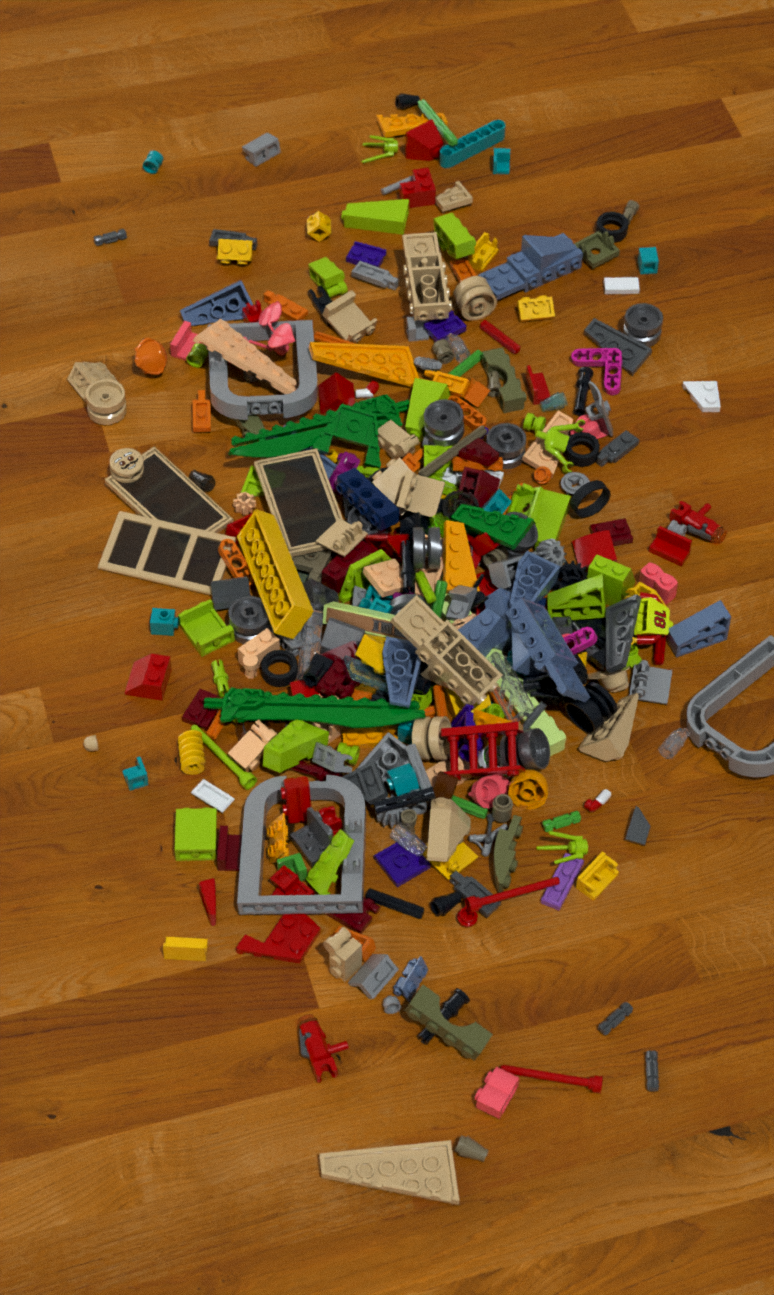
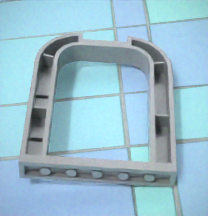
[208,320,318,420]
[687,635,774,777]
[237,775,366,915]

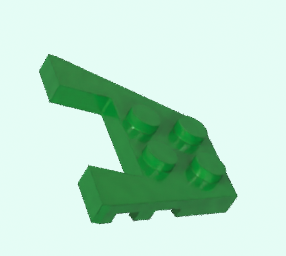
[312,404,381,468]

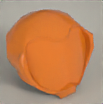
[134,337,167,375]

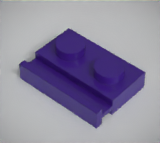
[346,241,387,268]
[424,311,467,342]
[451,704,475,747]

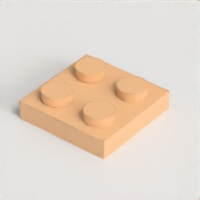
[362,559,415,598]

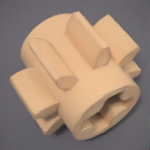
[233,492,256,515]

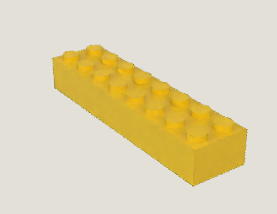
[237,509,314,639]

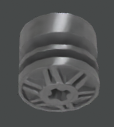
[500,728,550,770]

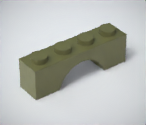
[482,347,527,413]
[404,985,493,1060]

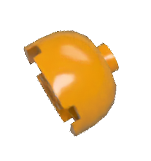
[508,769,549,810]

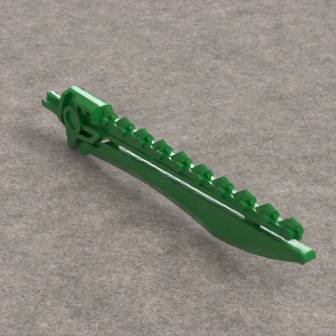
[228,394,410,458]
[204,687,426,728]

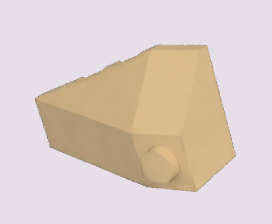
[578,693,639,761]

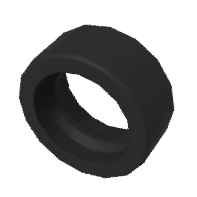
[596,212,628,243]
[565,432,600,467]
[261,650,298,687]

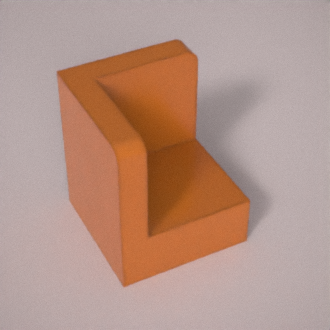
[463,377,490,407]

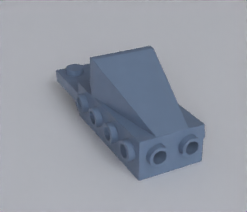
[478,233,583,300]
[505,597,590,702]

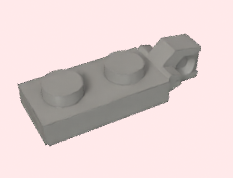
[351,261,399,290]

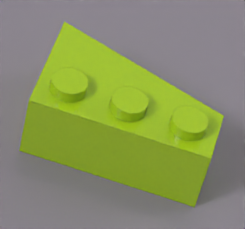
[434,213,476,259]
[547,573,606,620]
[263,720,329,773]

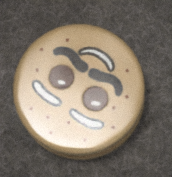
[110,448,144,483]

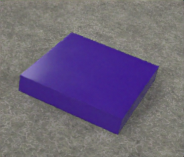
[374,836,430,887]

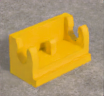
[468,232,499,272]
[576,851,619,901]

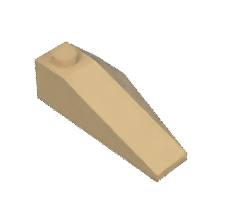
[427,797,471,862]

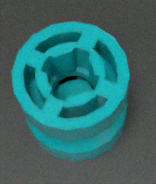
[142,150,164,174]

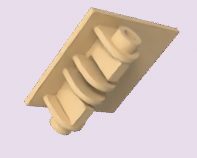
[316,518,368,557]

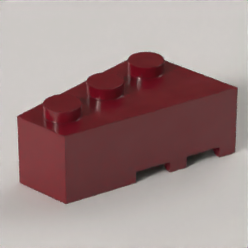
[321,540,378,593]

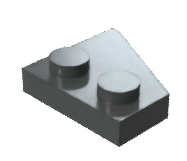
[343,761,388,805]

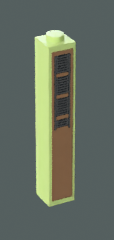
[322,601,409,641]

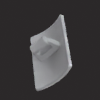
[585,381,613,436]

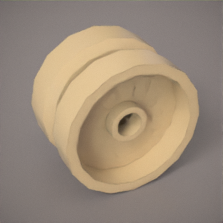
[453,276,497,321]
[86,379,126,425]
[412,716,452,760]

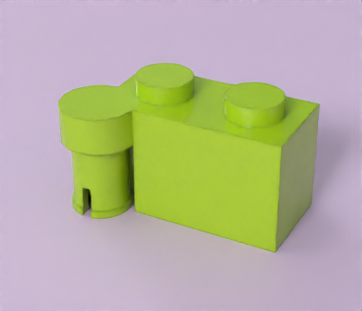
[308,257,348,298]

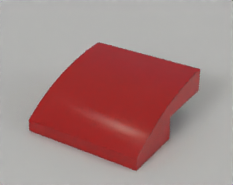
[572,530,617,572]

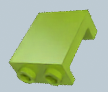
[178,599,235,657]
[175,807,217,861]

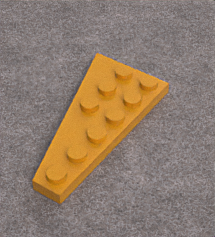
[308,342,419,387]

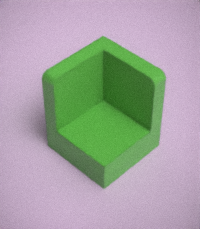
[277,853,307,882]

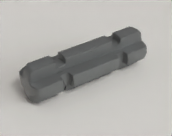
[94,229,127,246]
[598,1002,633,1035]
[646,1050,659,1092]

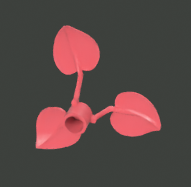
[228,301,295,365]

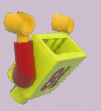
[624,588,673,645]

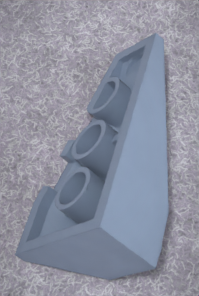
[179,280,253,326]

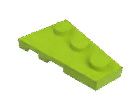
[305,829,354,895]

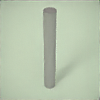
[381,176,412,195]

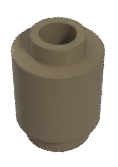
[492,794,513,822]

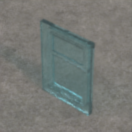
[344,655,388,693]

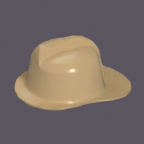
[587,666,630,692]

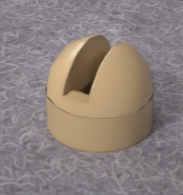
[84,735,99,751]

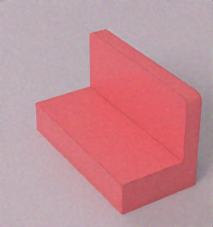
[170,321,201,361]

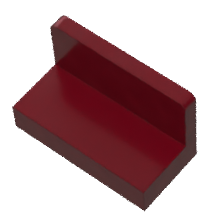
[217,825,242,871]

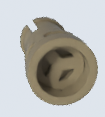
[623,200,640,225]
[488,371,501,397]
[401,809,417,837]

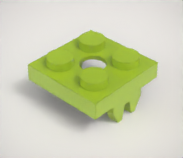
[506,483,545,522]

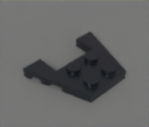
[561,618,606,670]

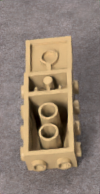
[402,232,452,321]
[390,595,503,706]

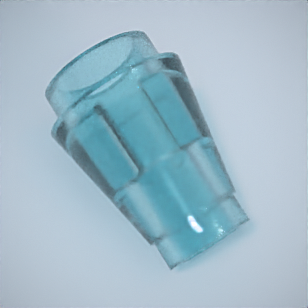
[540,392,568,412]

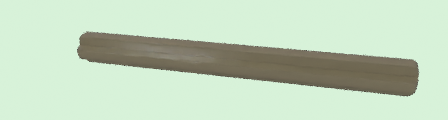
[418,426,487,477]

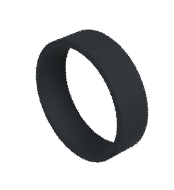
[570,480,610,518]

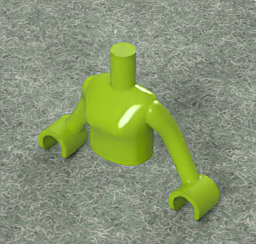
[535,419,585,474]

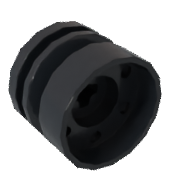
[565,682,617,734]

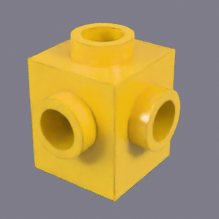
[307,211,331,242]

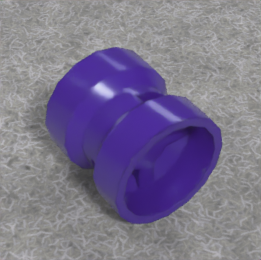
[458,737,484,762]

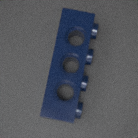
[336,468,400,531]

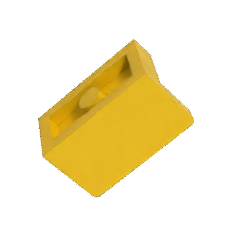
[163,937,208,961]

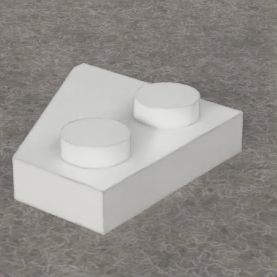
[682,381,721,412]

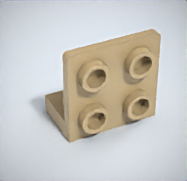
[67,362,119,401]
[397,470,445,518]

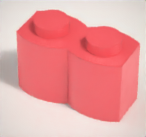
[639,562,678,604]
[475,1067,520,1119]

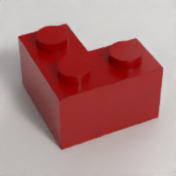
[399,167,436,208]

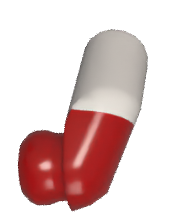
[356,381,379,398]
[584,789,611,812]

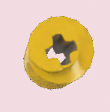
[178,730,205,775]

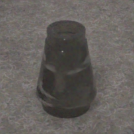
[189,470,215,492]

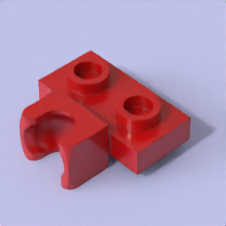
[319,806,342,838]

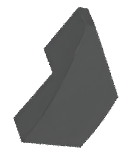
[625,806,650,846]

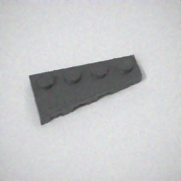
[584,318,652,376]
[606,594,641,673]

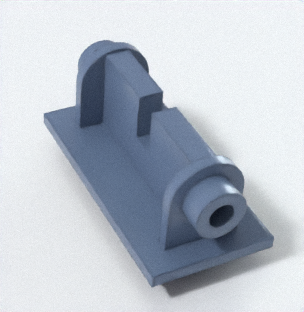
[393,956,429,1002]

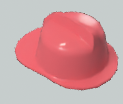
[570,414,609,439]
[468,775,510,809]

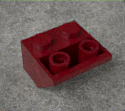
[456,467,500,508]

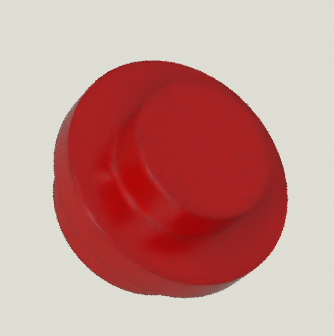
[457,907,478,927]

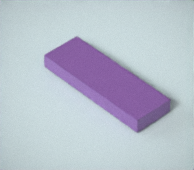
[541,853,584,911]

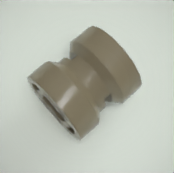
[432,339,454,364]
[483,545,508,567]

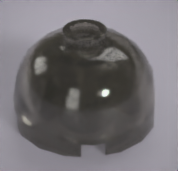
[442,490,479,521]

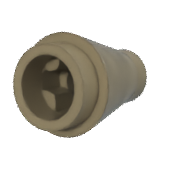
[455,1135,489,1162]

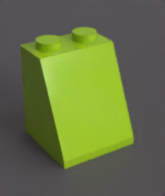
[587,555,635,606]

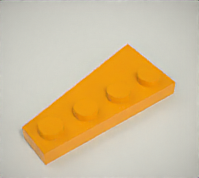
[377,113,448,138]
[443,520,480,593]

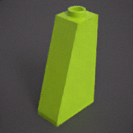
[341,199,409,235]
[405,378,450,442]
[534,490,571,550]

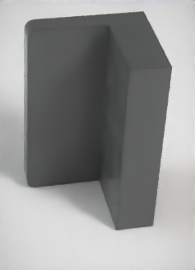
[211,577,251,610]

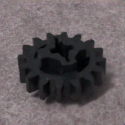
[552,561,588,591]

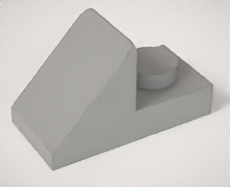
[446,585,477,621]

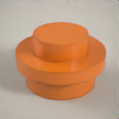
[534,466,552,484]

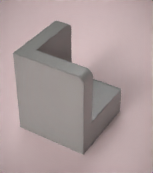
[406,317,429,341]

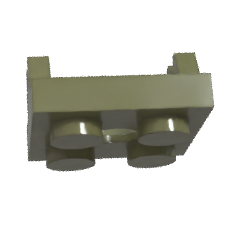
[574,231,620,268]

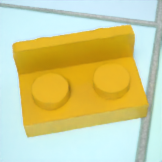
[217,239,253,264]
[516,295,555,322]

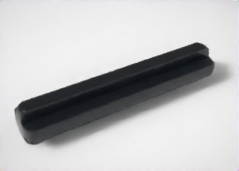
[366,889,425,919]

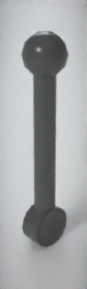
[484,814,494,844]

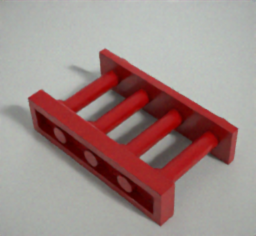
[441,722,525,781]

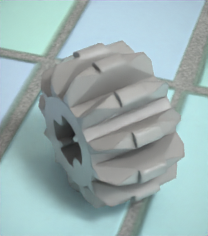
[535,539,566,568]
[375,794,409,829]

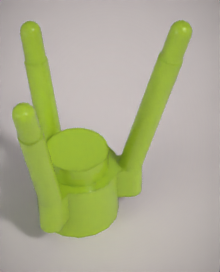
[362,135,398,163]
[536,831,588,864]

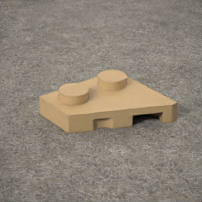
[436,181,473,212]

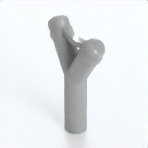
[469,824,508,857]

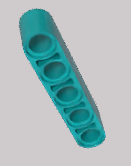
[439,120,506,168]

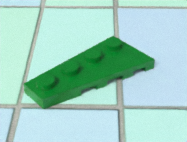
[451,504,534,550]

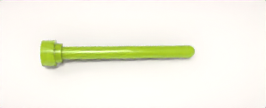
[191,725,257,790]

